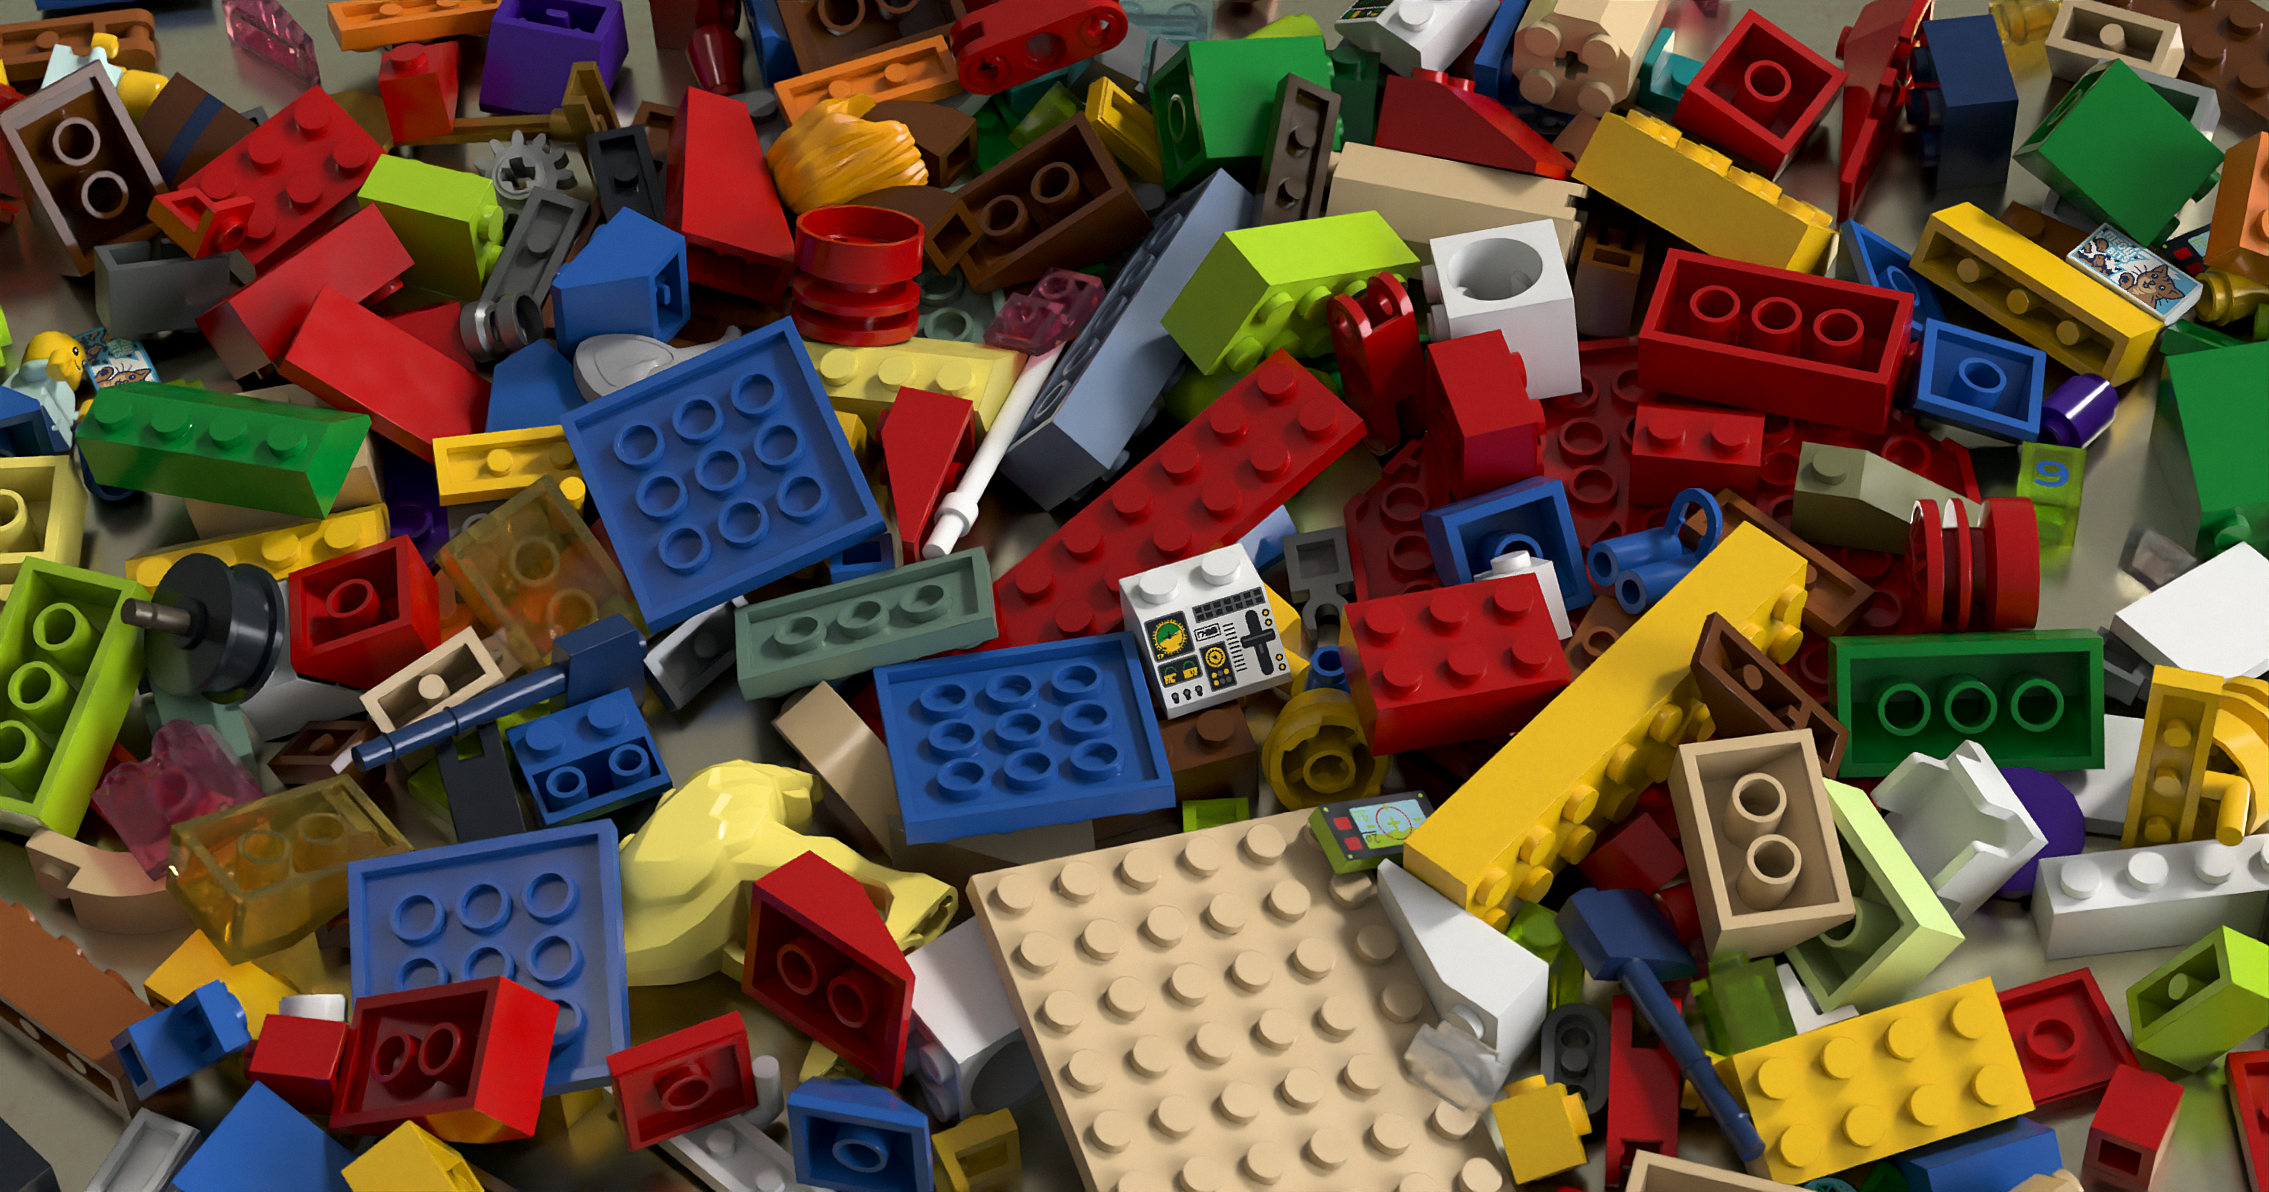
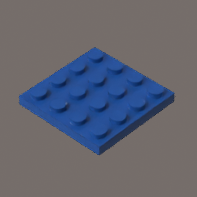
[558,315,888,634]
[872,630,1176,846]
[347,818,631,1097]

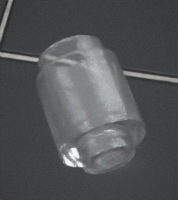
[1403,1018,1512,1116]

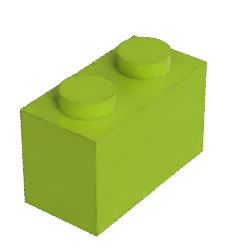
[2125,925,2269,1073]

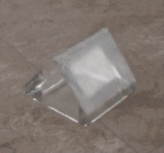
[2117,523,2203,592]

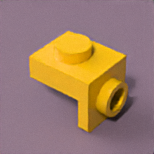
[930,1107,1022,1192]

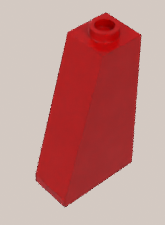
[664,86,797,306]

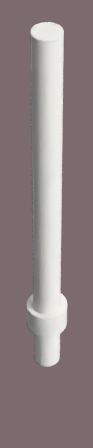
[922,318,1072,560]

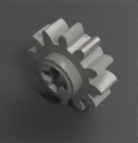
[473,130,578,236]

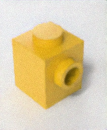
[1491,1074,1592,1185]

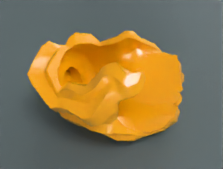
[765,92,929,216]

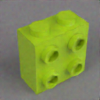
[357,154,505,302]

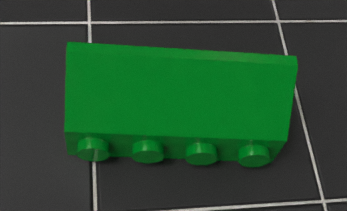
[75,380,372,520]
[1827,628,2105,778]

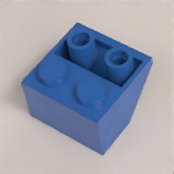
[550,206,691,365]
[505,687,673,830]

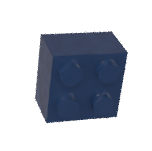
[1905,14,2019,191]

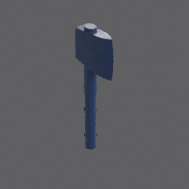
[351,612,647,772]
[1554,888,1766,1162]

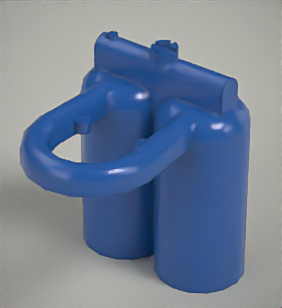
[1587,488,1723,614]

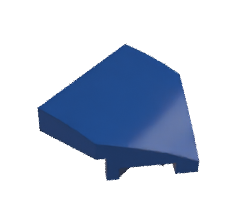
[485,338,588,433]

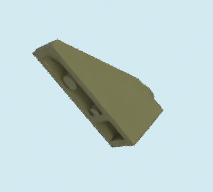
[1790,442,1981,555]

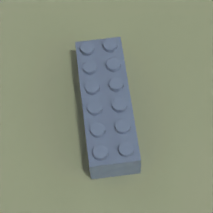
[997,168,1255,512]

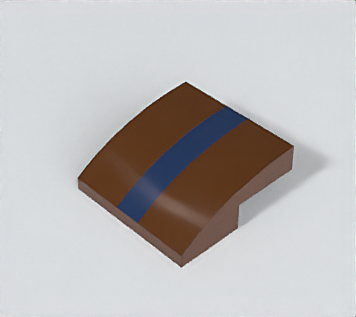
[136,72,258,192]

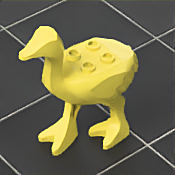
[618,758,959,1084]

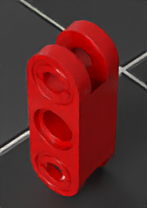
[949,0,1129,95]
[1326,271,1427,456]
[1604,994,1682,1188]

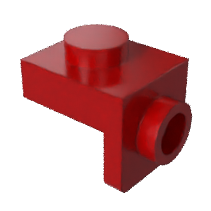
[146,187,256,260]

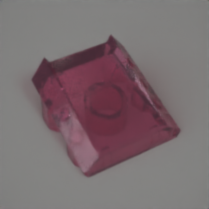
[90,718,278,882]

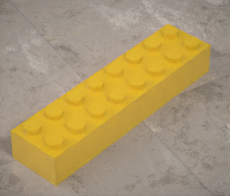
[1403,521,1808,934]

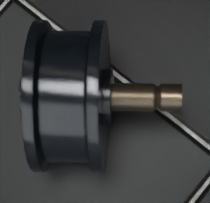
[120,553,285,706]

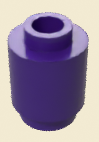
[2035,373,2119,460]

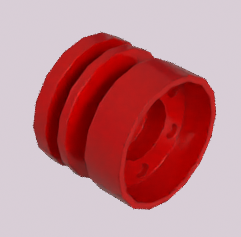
[791,205,925,347]
[1905,496,2040,634]

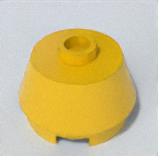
[1261,688,1393,811]

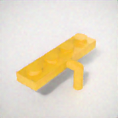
[432,425,589,528]
[2119,664,2251,850]

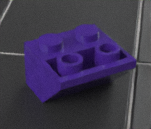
[479,0,629,116]

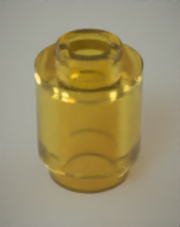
[1988,0,2063,46]

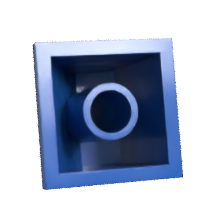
[166,1080,358,1192]

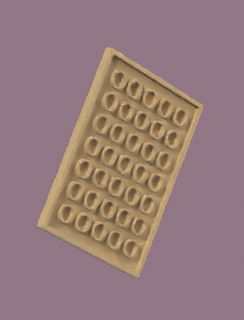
[966,807,1516,1192]

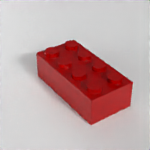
[1637,248,1914,435]

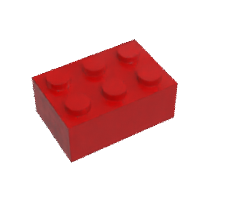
[177,84,389,285]
[194,202,415,380]
[1338,572,1572,757]

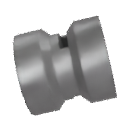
[460,290,545,363]

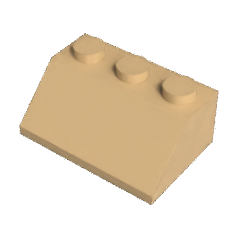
[1667,728,1856,963]

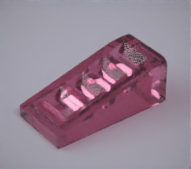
[221,0,321,87]

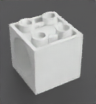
[1421,218,1582,399]
[902,915,1046,1126]

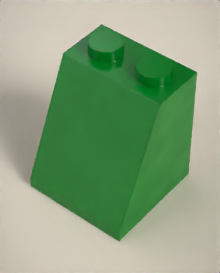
[1147,36,1344,194]
[2011,58,2225,248]
[2150,341,2269,553]

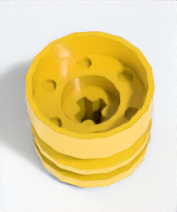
[2191,675,2269,842]

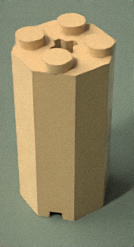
[1512,0,1671,118]
[1318,142,1590,283]

